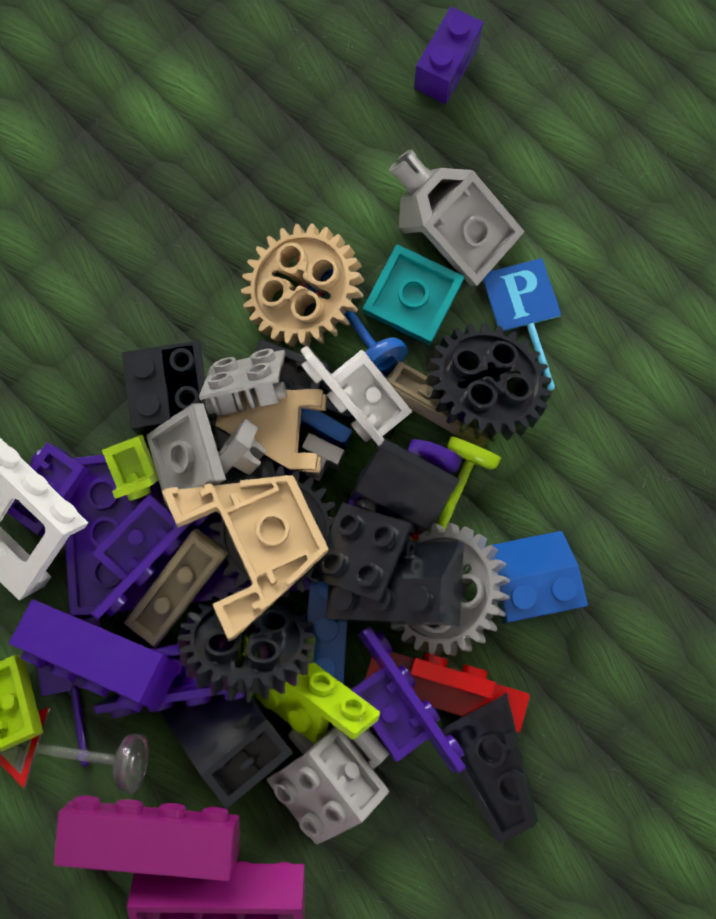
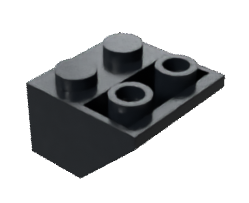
[122,340,211,438]

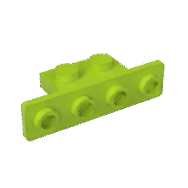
[242,626,380,744]

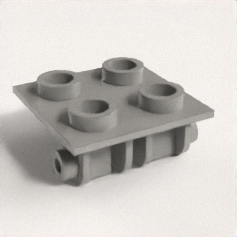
[199,349,287,416]

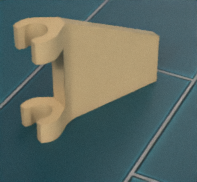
[216,388,327,473]

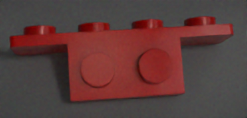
[366,652,529,733]

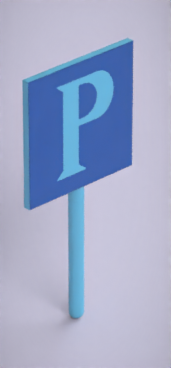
[483,258,561,391]

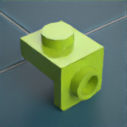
[102,435,159,501]

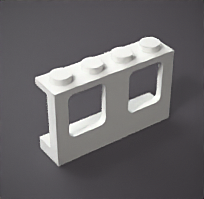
[0,438,88,600]

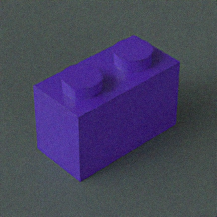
[414,6,484,104]

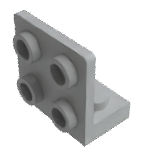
[267,727,390,844]

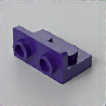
[7,442,89,536]

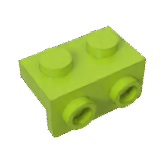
[0,655,43,751]

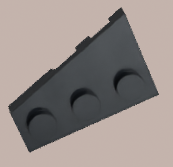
[440,692,538,843]

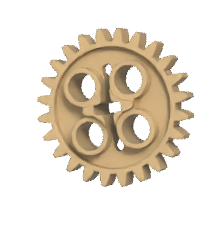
[241,224,364,348]

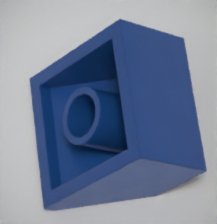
[485,531,588,624]

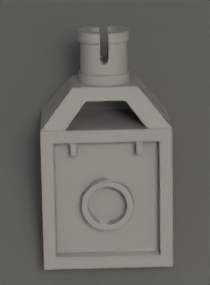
[389,149,525,286]

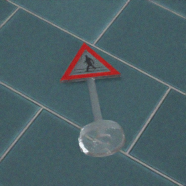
[0,707,149,793]

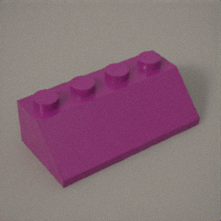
[54,796,241,881]
[127,861,305,919]

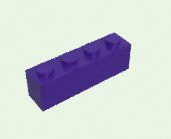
[8,599,180,713]

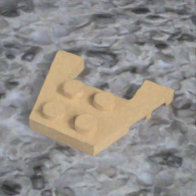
[162,475,328,641]

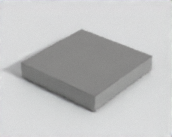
[146,403,226,509]

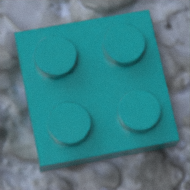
[363,244,465,346]

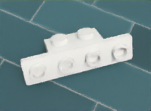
[301,345,412,446]

